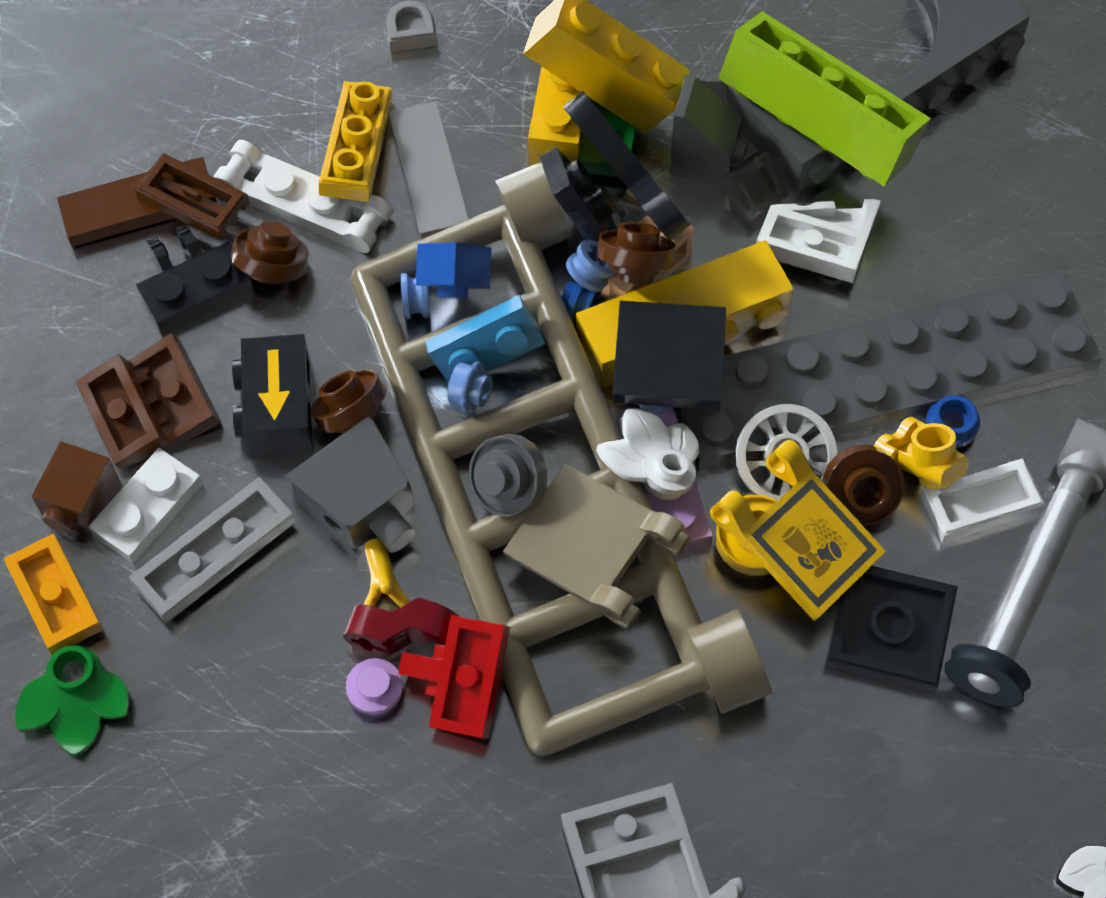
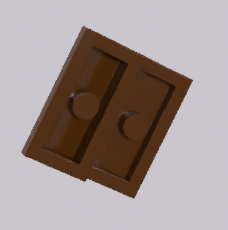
[75,333,221,468]

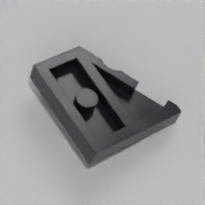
[539,147,617,278]

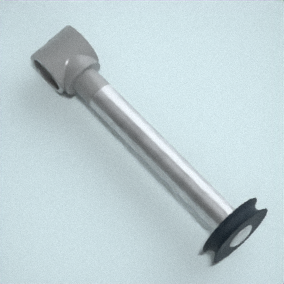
[944,418,1106,708]

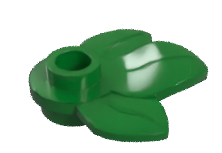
[15,645,129,756]

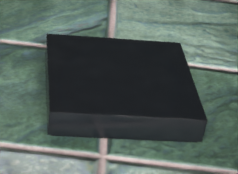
[612,300,726,410]
[825,566,958,694]

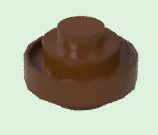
[231,221,309,284]
[597,222,676,284]
[310,369,387,433]
[822,444,904,526]

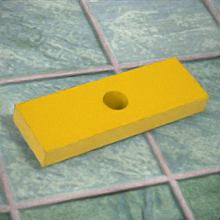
[319,81,393,202]

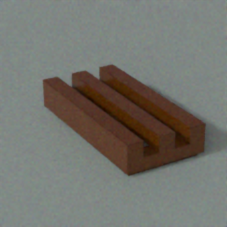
[135,153,250,241]

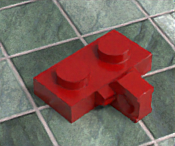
[398,615,510,739]

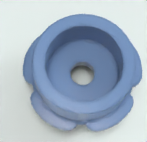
[447,361,492,413]

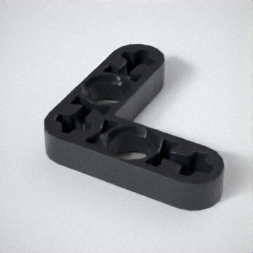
[563,91,690,242]

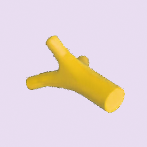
[364,538,410,607]

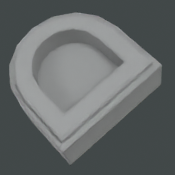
[386,1,438,52]

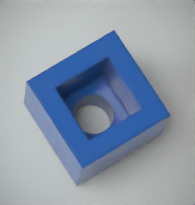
[416,242,492,299]

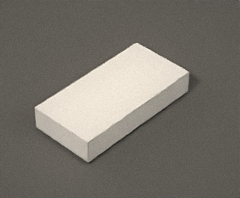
[920,458,1045,544]

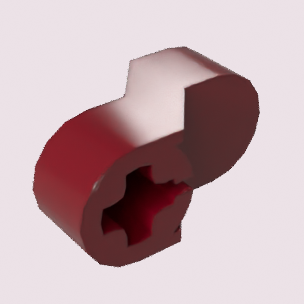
[343,597,460,660]

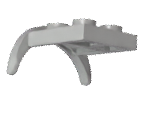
[561,783,745,898]

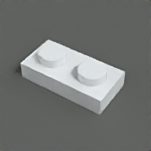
[88,448,203,564]

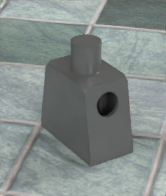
[286,416,415,552]

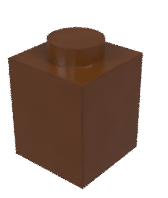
[31,441,120,536]

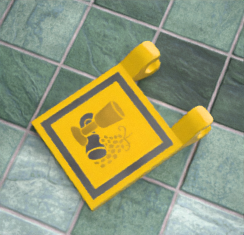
[710,440,886,621]

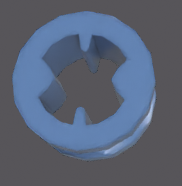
[566,240,616,292]
[401,273,430,319]

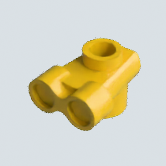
[874,417,969,489]

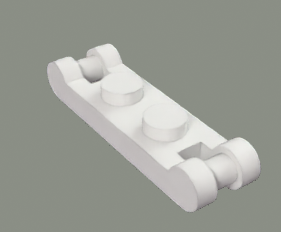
[213,140,394,253]

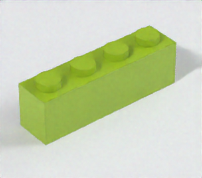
[718,11,931,187]

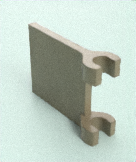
[503,464,691,630]

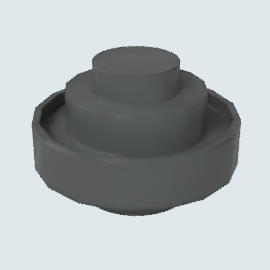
[469,434,548,517]

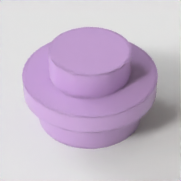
[346,658,403,715]

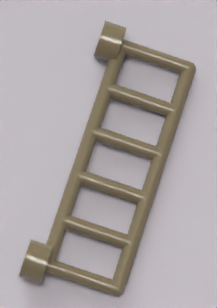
[351,162,773,756]

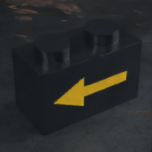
[232,334,314,457]

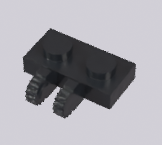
[136,224,253,333]

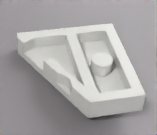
[756,199,881,283]

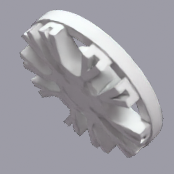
[735,404,838,500]

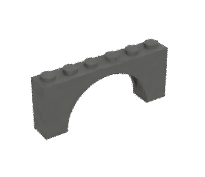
[724,0,1030,192]

